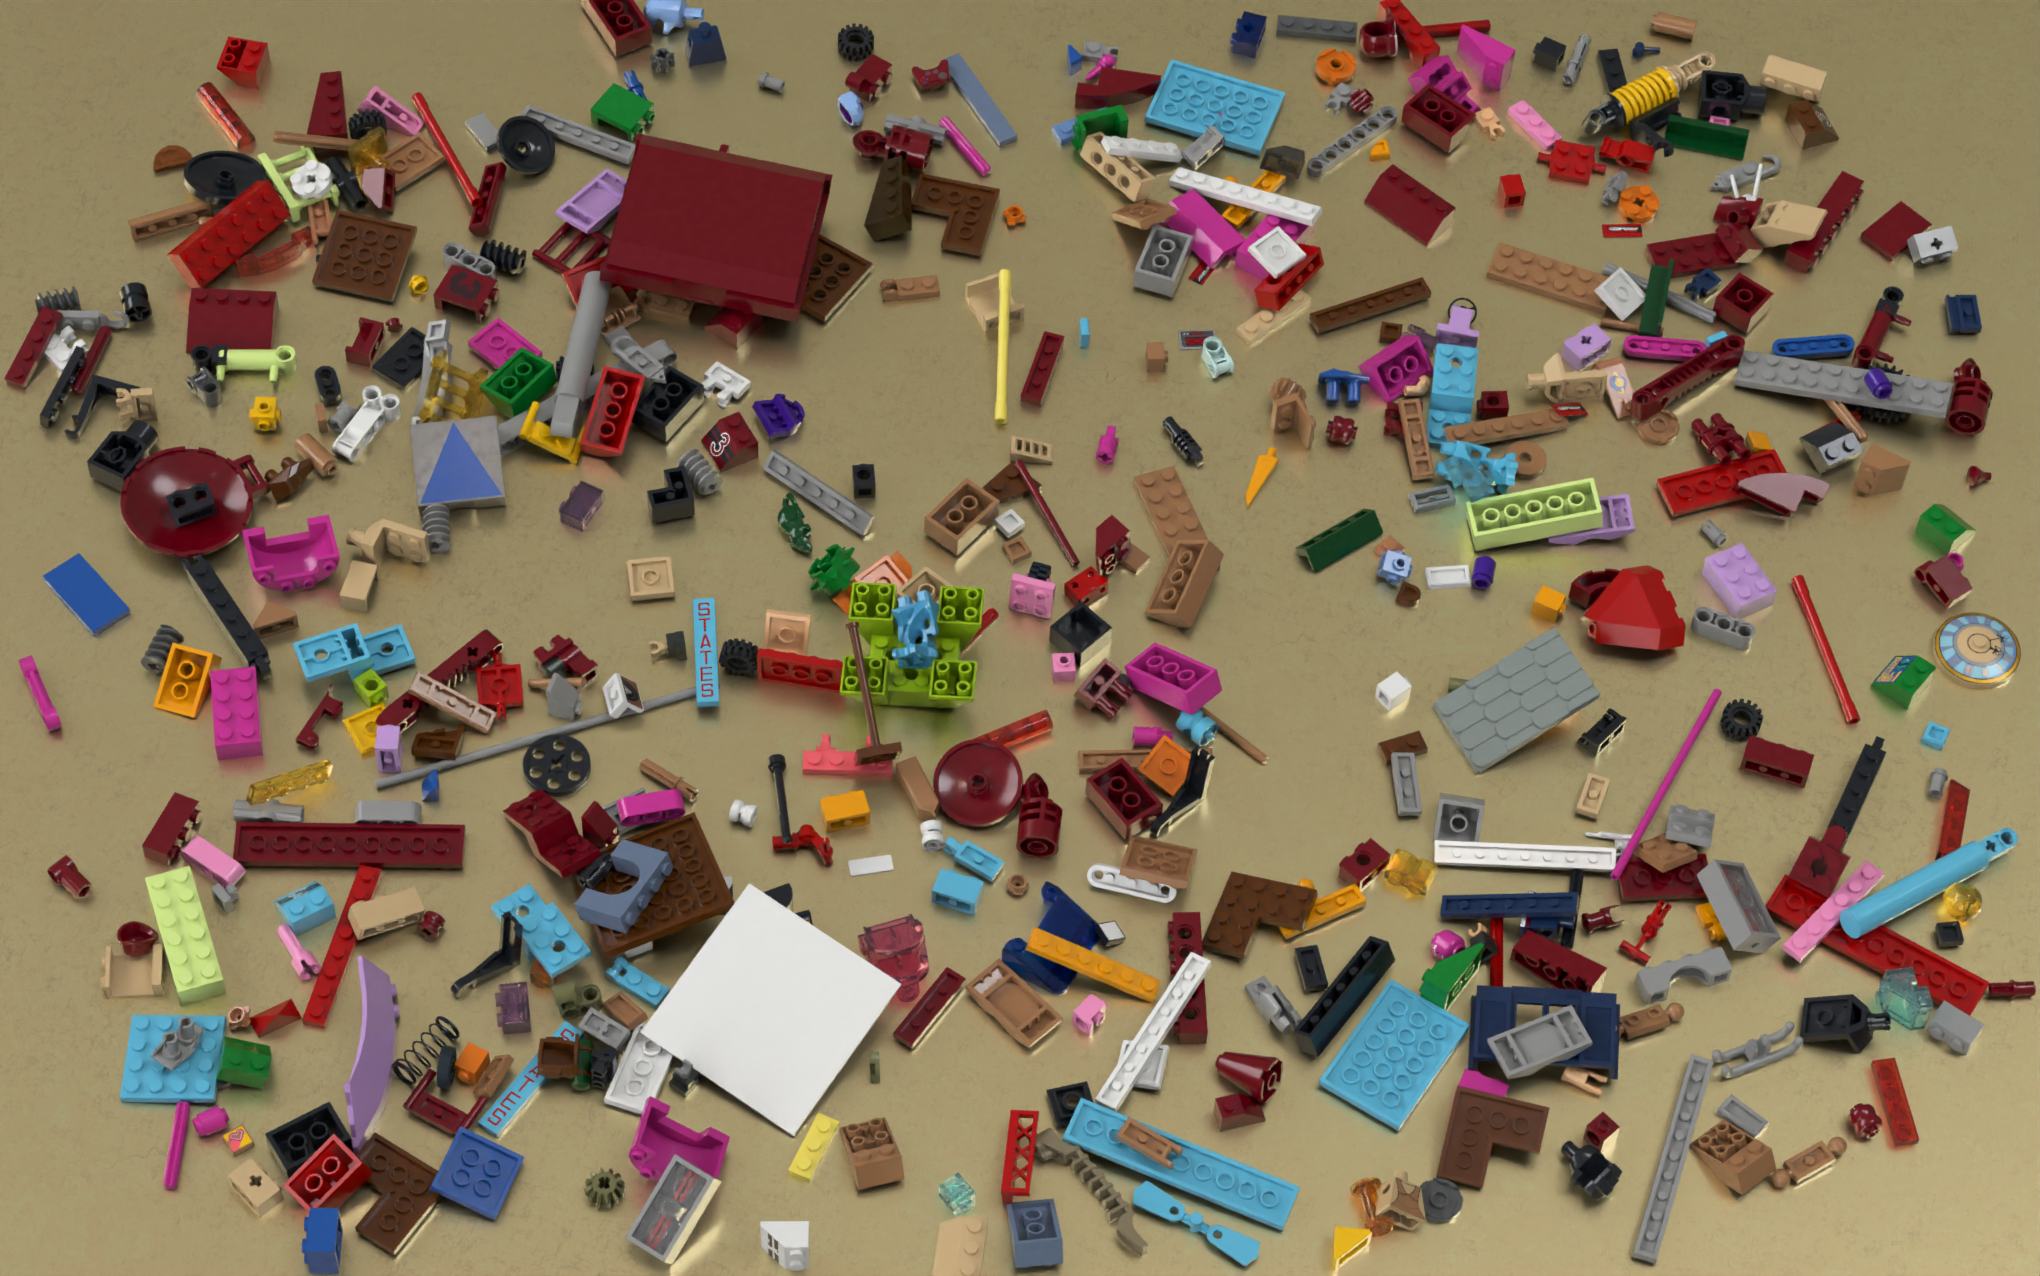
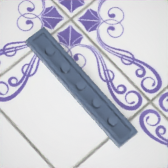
[943,53,1017,147]

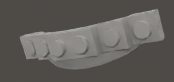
[411,319,455,424]

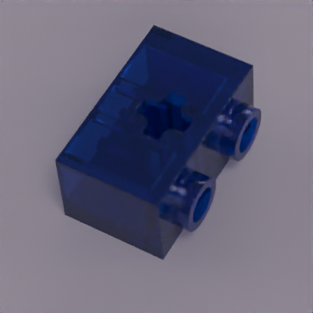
[1230,11,1267,59]

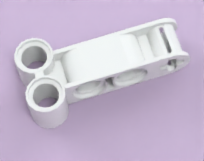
[332,385,401,462]

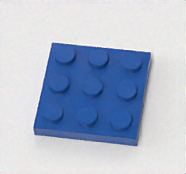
[430,1126,524,1220]

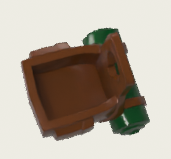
[538,1034,594,1090]

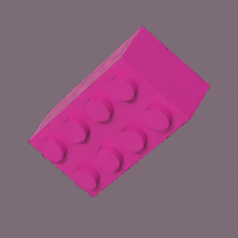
[1235,214,1316,281]
[1124,642,1222,715]
[210,666,263,760]

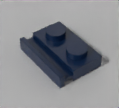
[1945,295,1982,333]

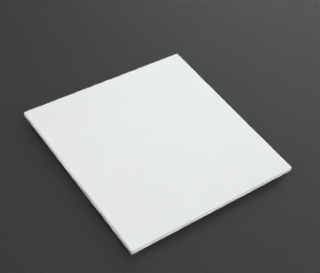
[640,883,901,1136]

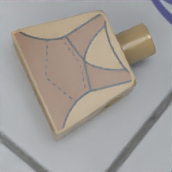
[1375,1170,1426,1231]

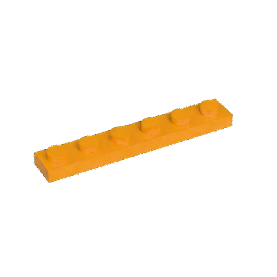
[1025,927,1160,1003]

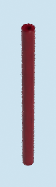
[1014,459,1080,566]

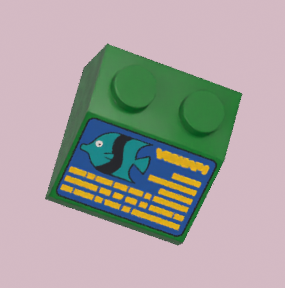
[1871,655,1936,710]

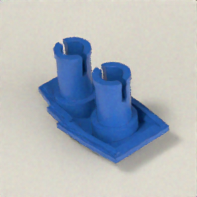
[1318,368,1370,404]

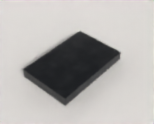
[371,327,426,391]

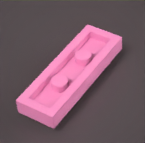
[1507,99,1562,151]

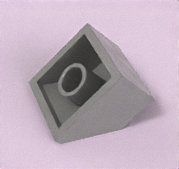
[1433,793,1485,842]

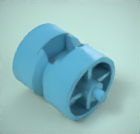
[1176,709,1218,747]

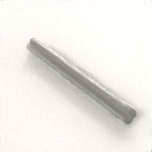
[1602,262,1717,323]

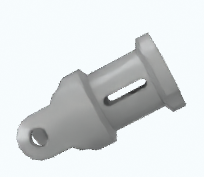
[327,395,361,433]

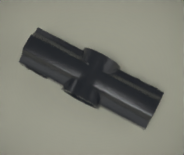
[324,156,368,211]

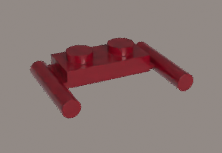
[403,1069,488,1135]

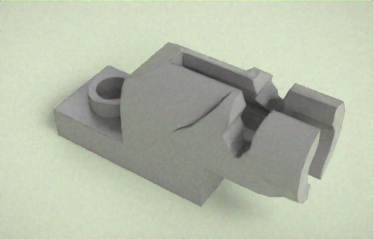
[1244,975,1303,1035]

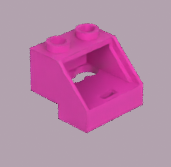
[1408,55,1472,101]

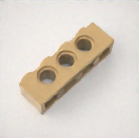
[1080,132,1156,202]

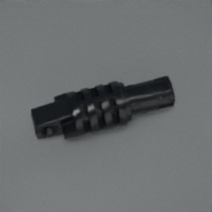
[1162,416,1204,467]

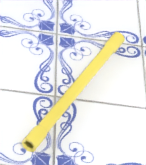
[995,269,1012,424]

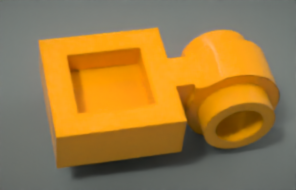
[1696,902,1727,942]

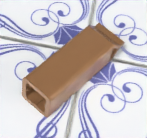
[896,756,939,822]

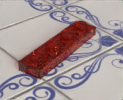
[1871,1058,1919,1147]

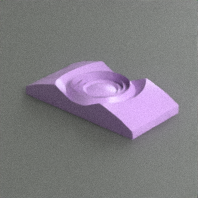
[555,169,627,234]
[1548,494,1635,545]

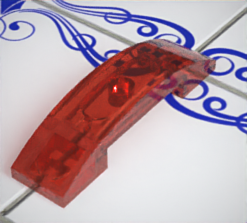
[235,226,313,277]

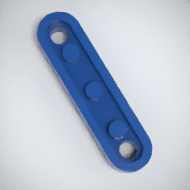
[1771,334,1855,359]

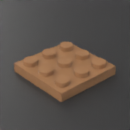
[1119,835,1198,889]

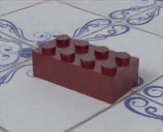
[580,0,652,57]

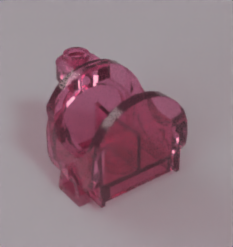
[858,914,929,1002]

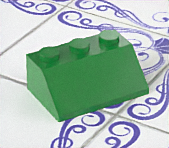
[479,347,557,418]

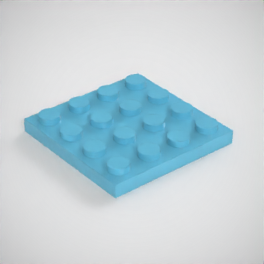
[120,1015,227,1103]

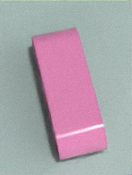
[180,836,246,888]

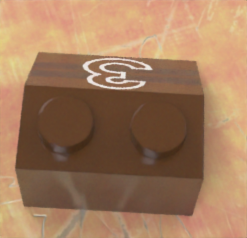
[1785,100,1839,149]

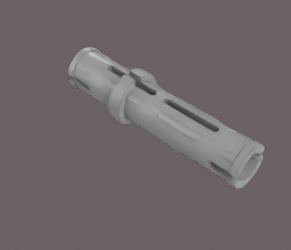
[1562,34,1591,85]

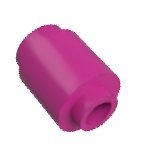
[192,1105,230,1137]

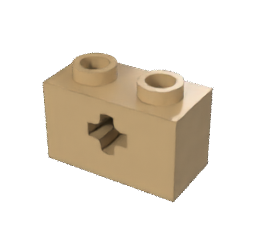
[228,1158,283,1218]

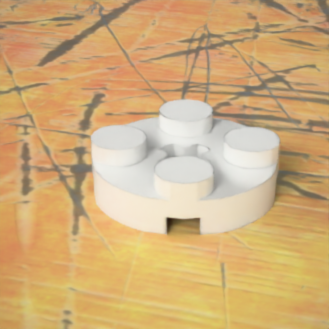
[290,160,333,200]

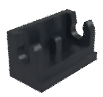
[1577,708,1627,757]

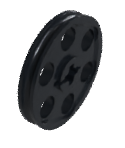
[523,734,591,797]

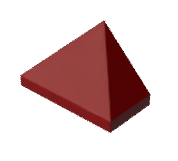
[249,999,302,1038]

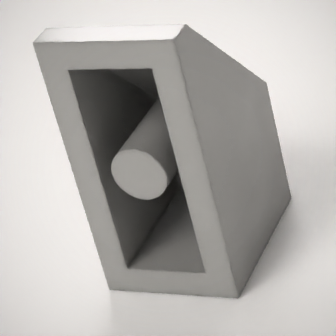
[546,673,583,722]

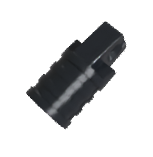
[577,852,614,890]

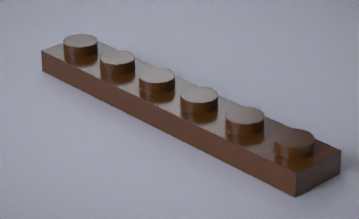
[1309,277,1431,334]

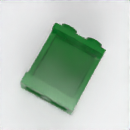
[590,83,655,142]
[1072,105,1129,155]

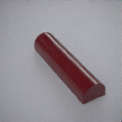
[468,162,507,237]

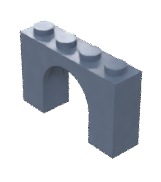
[574,839,673,933]

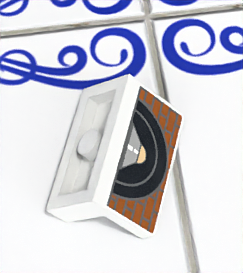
[602,673,644,719]

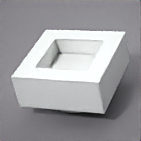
[995,509,1025,538]

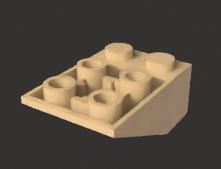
[1750,200,1827,248]

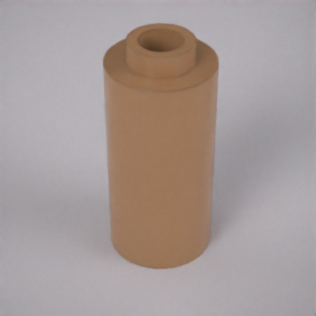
[1651,12,1697,40]
[294,433,338,476]

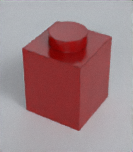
[1498,174,1526,208]

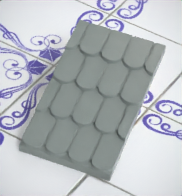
[1433,627,1600,775]

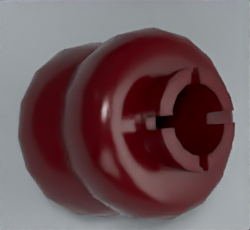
[1326,416,1358,445]
[1848,1103,1882,1139]

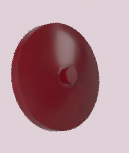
[933,739,1024,827]

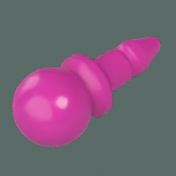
[1085,54,1116,81]

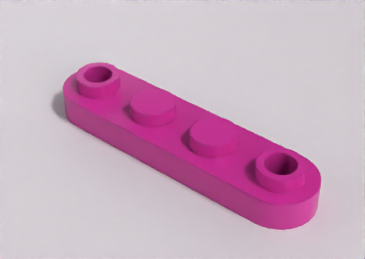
[1623,335,1707,361]

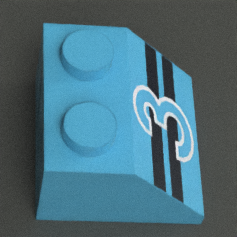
[274,881,336,937]

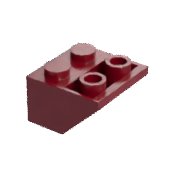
[1095,515,1131,576]

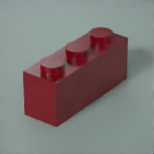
[1740,736,1814,788]
[142,792,202,866]

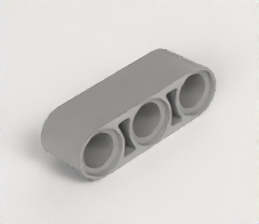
[442,242,496,279]
[1691,607,1755,650]
[354,800,422,824]

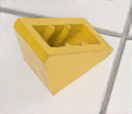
[1331,1226,1372,1271]

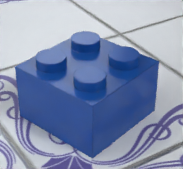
[302,1208,343,1274]

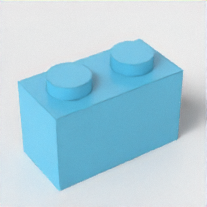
[931,868,984,915]

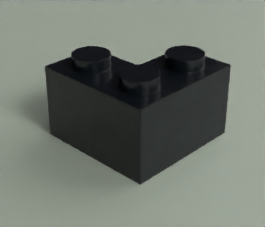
[647,466,695,523]

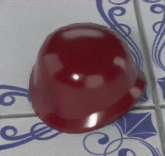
[117,921,159,957]

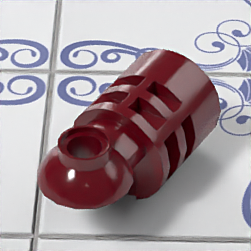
[852,124,934,172]
[1945,358,1993,435]
[1016,773,1063,859]

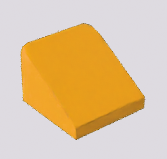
[1746,431,1772,455]

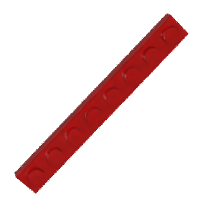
[302,865,383,1029]

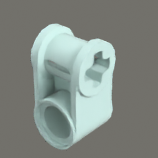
[1201,336,1234,378]

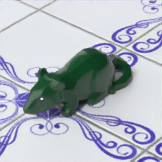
[777,492,812,553]

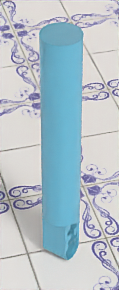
[1839,828,2018,939]

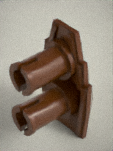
[264,457,314,503]

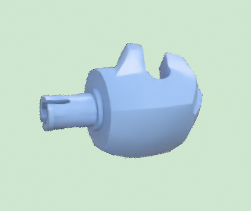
[643,0,704,35]

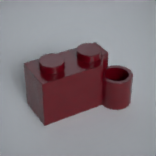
[845,54,893,103]
[1715,209,1763,263]
[1914,555,1973,609]

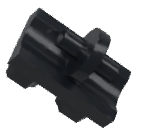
[591,1047,619,1089]

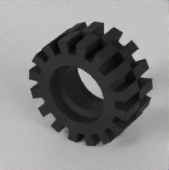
[838,23,874,61]
[348,109,387,144]
[719,638,758,676]
[1721,699,1763,742]

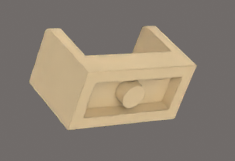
[340,560,379,612]

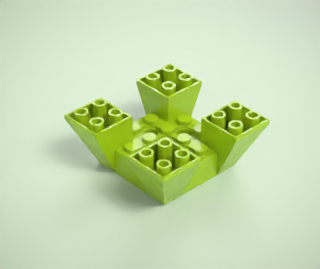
[840,582,985,708]

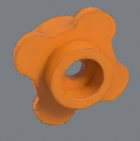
[1003,205,1026,226]

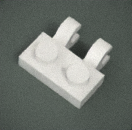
[44,326,89,374]
[702,361,751,408]

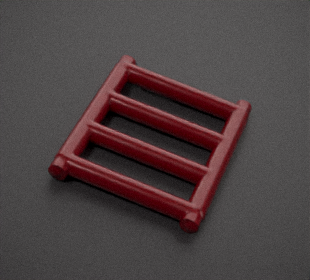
[532,221,611,273]

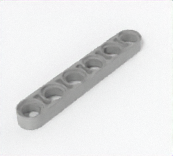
[1307,106,1398,177]

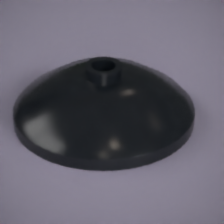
[497,116,555,174]

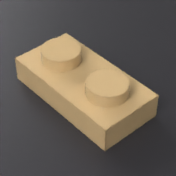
[1575,772,1611,819]

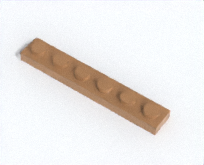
[1444,409,1569,445]

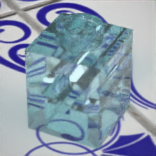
[939,1172,976,1216]

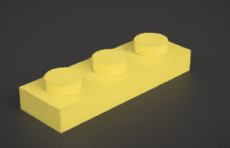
[788,1113,840,1183]

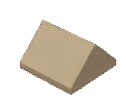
[897,566,954,604]

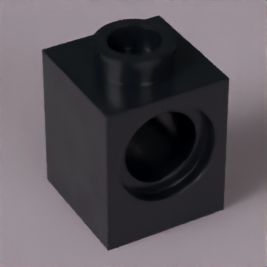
[852,464,876,499]

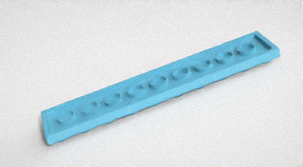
[1062,1098,1300,1231]

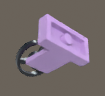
[1435,298,1479,348]

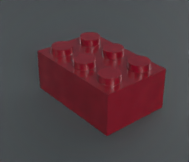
[1085,757,1163,840]

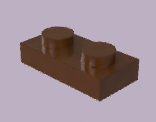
[1378,731,1428,765]

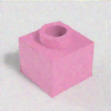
[1051,653,1076,682]

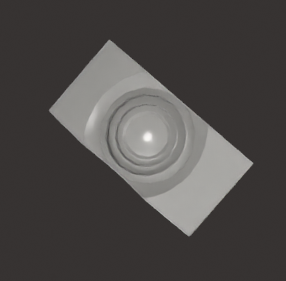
[1487,1005,1593,1079]

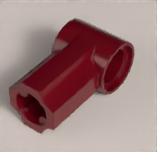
[47,855,92,899]

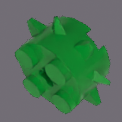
[808,544,860,596]

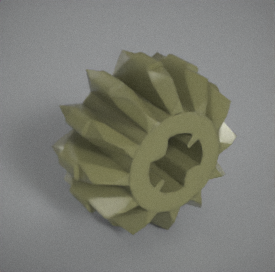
[584,1168,625,1210]

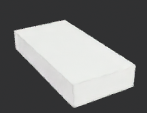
[1425,565,1471,590]

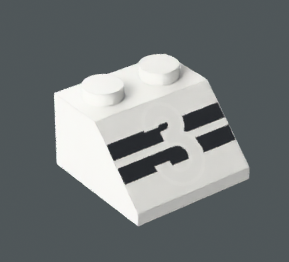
[760,1221,809,1271]

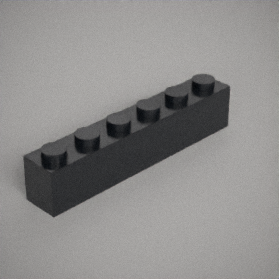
[1293,936,1395,1057]

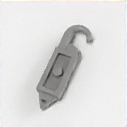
[1710,154,1781,193]
[57,310,130,331]
[610,335,667,384]

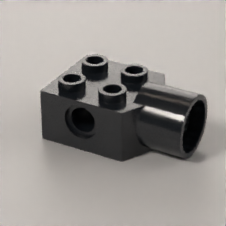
[1698,70,1767,120]
[87,420,159,491]

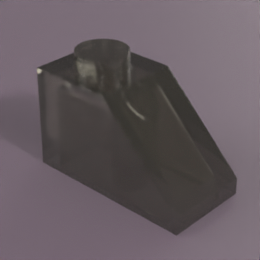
[1260,145,1305,179]

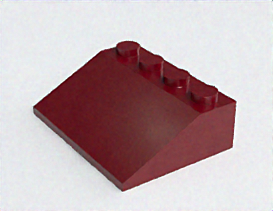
[186,288,279,354]

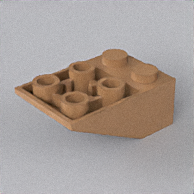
[840,1117,905,1190]
[1690,1119,1776,1195]

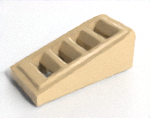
[1010,436,1054,464]

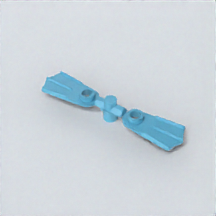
[1132,1181,1260,1266]

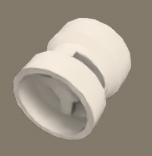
[729,799,758,827]
[920,820,944,851]

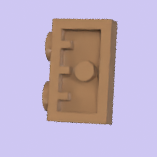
[1270,393,1316,450]

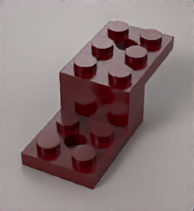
[503,790,601,879]

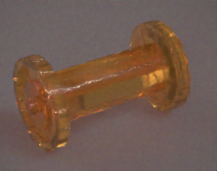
[1350,1177,1394,1237]

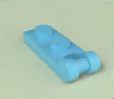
[604,956,670,1010]

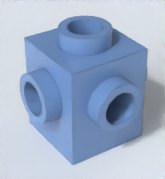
[1376,550,1413,584]

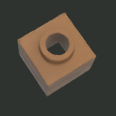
[1146,342,1168,372]

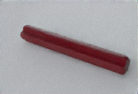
[70,325,112,395]

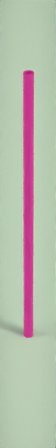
[1610,689,1722,880]

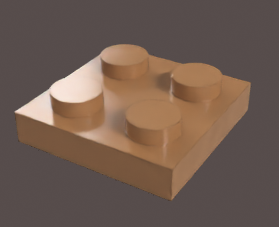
[1633,833,1698,873]

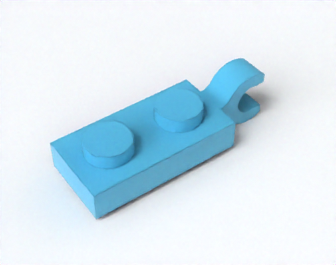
[944,837,1004,882]

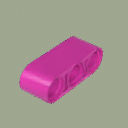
[617,789,686,827]

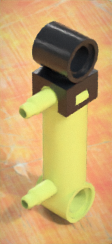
[191,345,298,384]

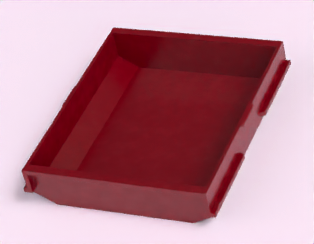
[600,133,833,323]

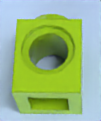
[353,668,389,708]

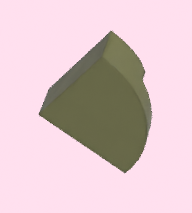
[870,1052,880,1084]

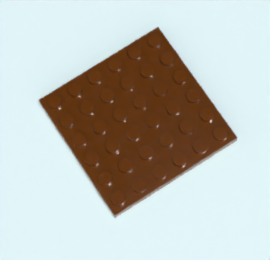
[572,812,735,959]

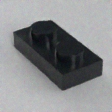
[1294,945,1328,992]

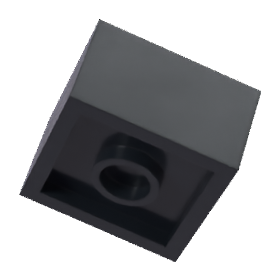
[1049,602,1112,667]

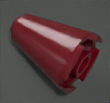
[1215,1052,1283,1103]

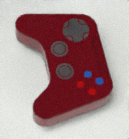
[912,60,949,90]

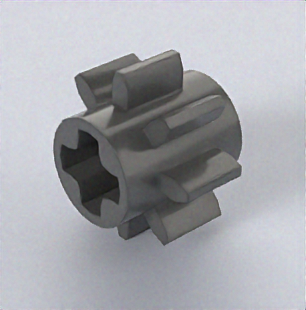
[650,48,675,73]

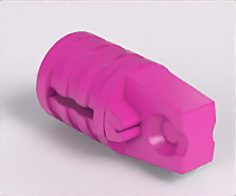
[1096,425,1119,464]
[1132,726,1173,747]

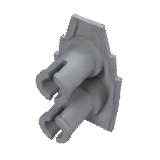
[150,1016,204,1071]

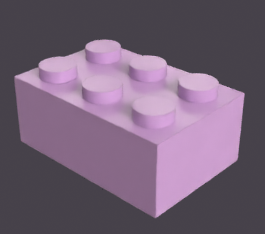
[1702,543,1777,619]

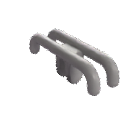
[1712,1021,1804,1078]

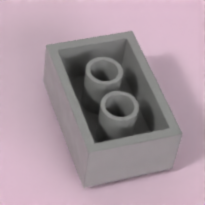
[1133,225,1193,297]

